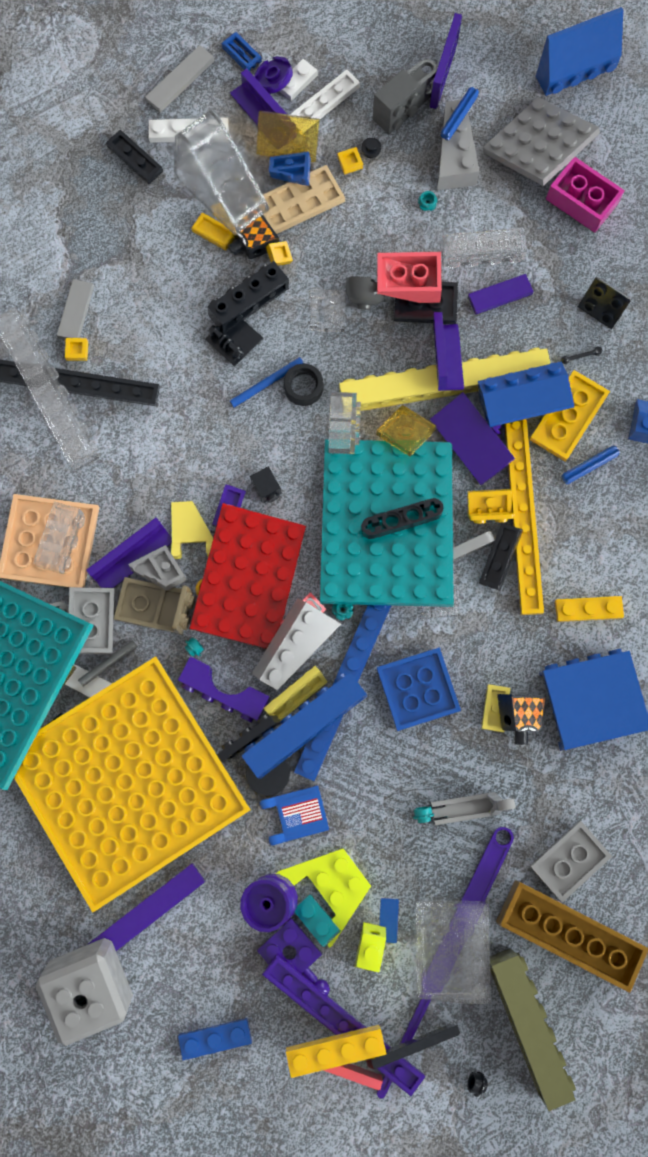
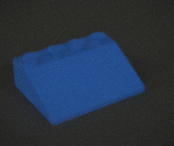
[535,7,624,96]

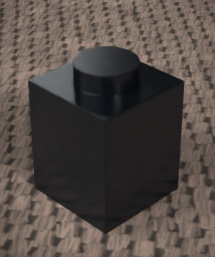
[250,466,282,503]

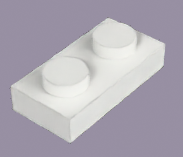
[279,59,318,101]

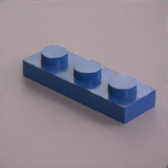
[178,1018,252,1061]

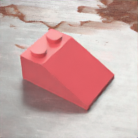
[377,252,442,303]

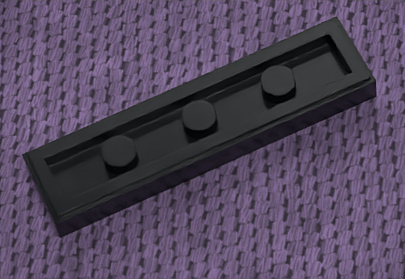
[366,1024,460,1069]

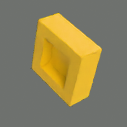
[337,147,363,175]
[266,241,293,266]
[65,338,88,361]

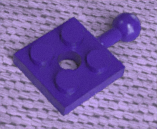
[257,918,330,995]

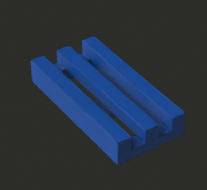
[221,32,262,71]

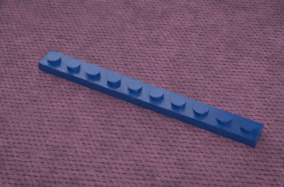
[294,605,392,782]

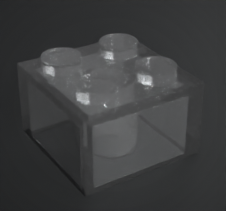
[329,392,361,454]

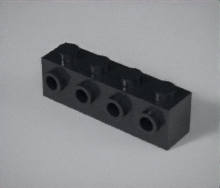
[207,261,289,334]

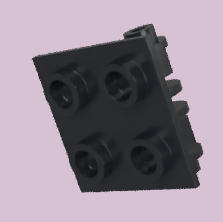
[577,276,632,330]
[205,320,263,367]

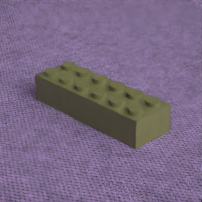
[485,948,576,1111]

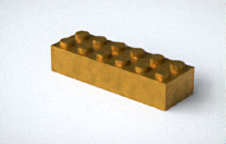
[496,880,648,993]

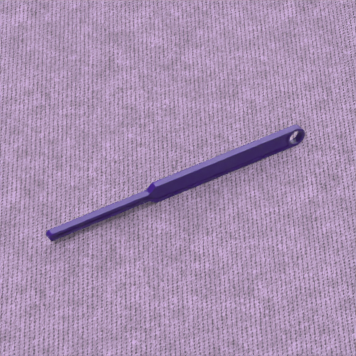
[377,827,514,1099]

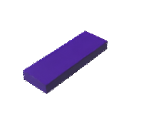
[468,274,534,315]

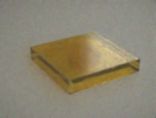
[376,405,436,456]

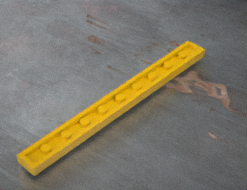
[504,419,544,615]

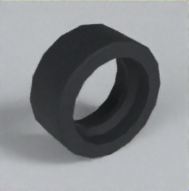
[284,363,324,406]

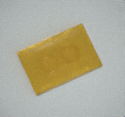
[256,111,320,162]

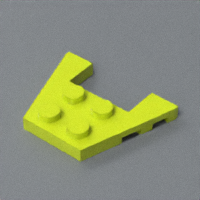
[276,848,371,948]

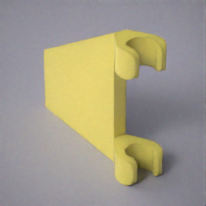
[171,501,213,559]

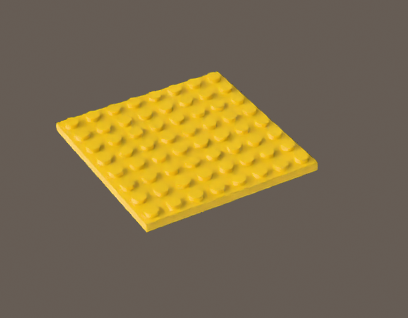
[14,656,251,913]

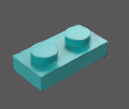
[295,895,341,947]

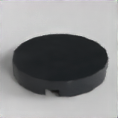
[245,760,291,796]

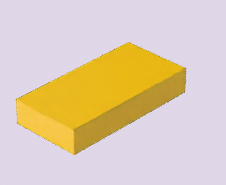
[191,212,235,251]

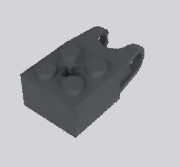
[373,59,437,134]

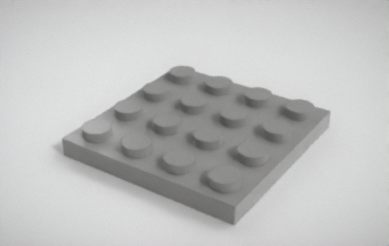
[483,97,600,186]

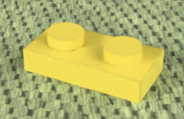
[481,684,511,733]

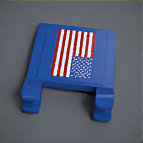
[260,786,329,846]

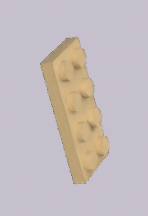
[255,165,345,234]

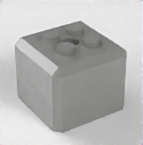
[36,938,133,1046]

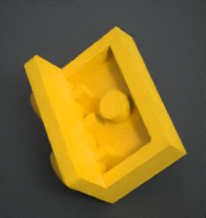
[467,489,514,524]

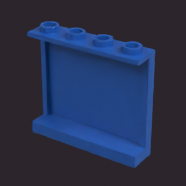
[539,648,648,751]

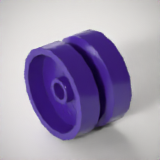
[240,873,298,932]

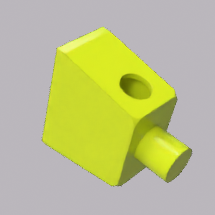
[354,922,386,973]

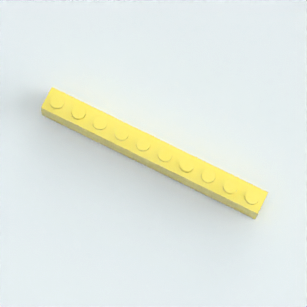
[339,348,550,414]

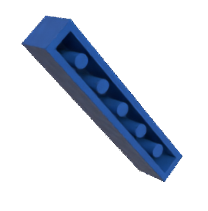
[241,673,368,779]

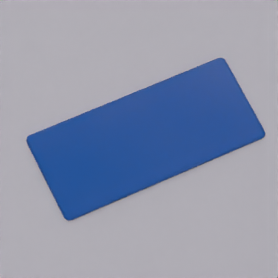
[379,898,399,943]

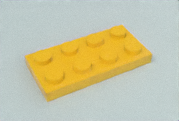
[529,370,610,462]

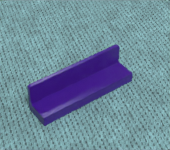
[230,69,297,149]
[433,312,464,391]
[86,517,172,588]

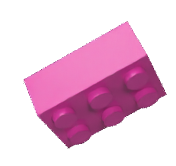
[546,157,625,233]

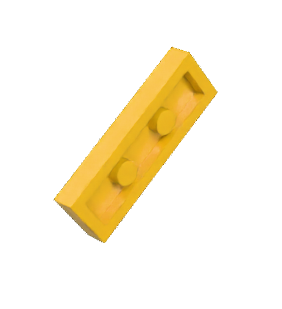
[555,596,624,622]

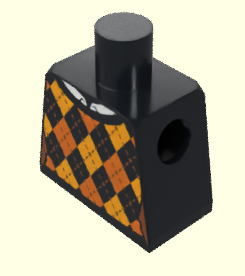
[228,207,279,259]
[497,694,545,745]

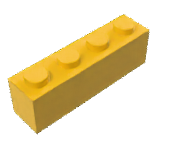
[286,1025,387,1078]

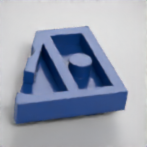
[269,151,311,186]

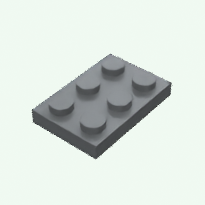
[68,587,114,654]
[529,821,613,903]

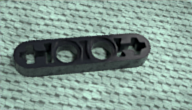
[361,498,444,539]

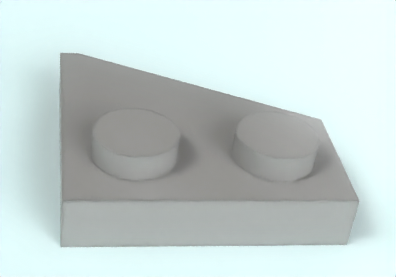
[129,545,187,591]

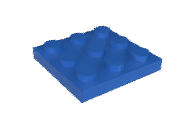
[376,647,461,731]

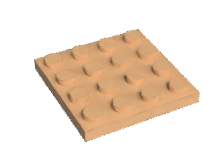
[0,494,100,588]

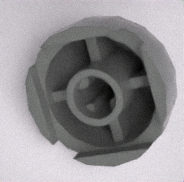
[345,276,385,310]

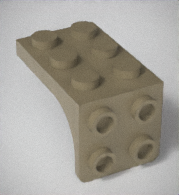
[114,577,195,635]

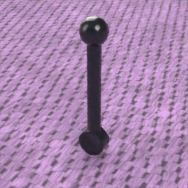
[561,346,603,364]

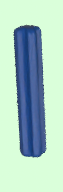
[441,87,479,140]
[561,445,620,484]

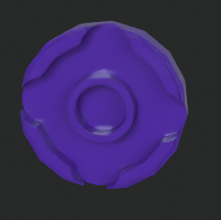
[255,56,293,94]

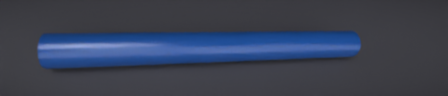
[230,357,303,408]

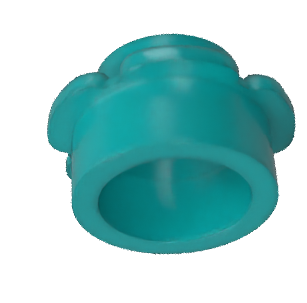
[418,191,438,211]
[332,604,353,620]
[184,637,205,657]
[412,806,435,823]

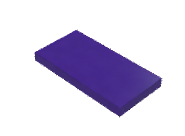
[430,13,462,109]
[430,392,516,486]

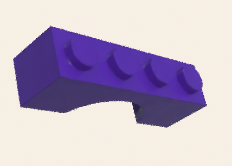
[178,656,270,723]

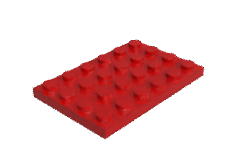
[189,503,306,649]

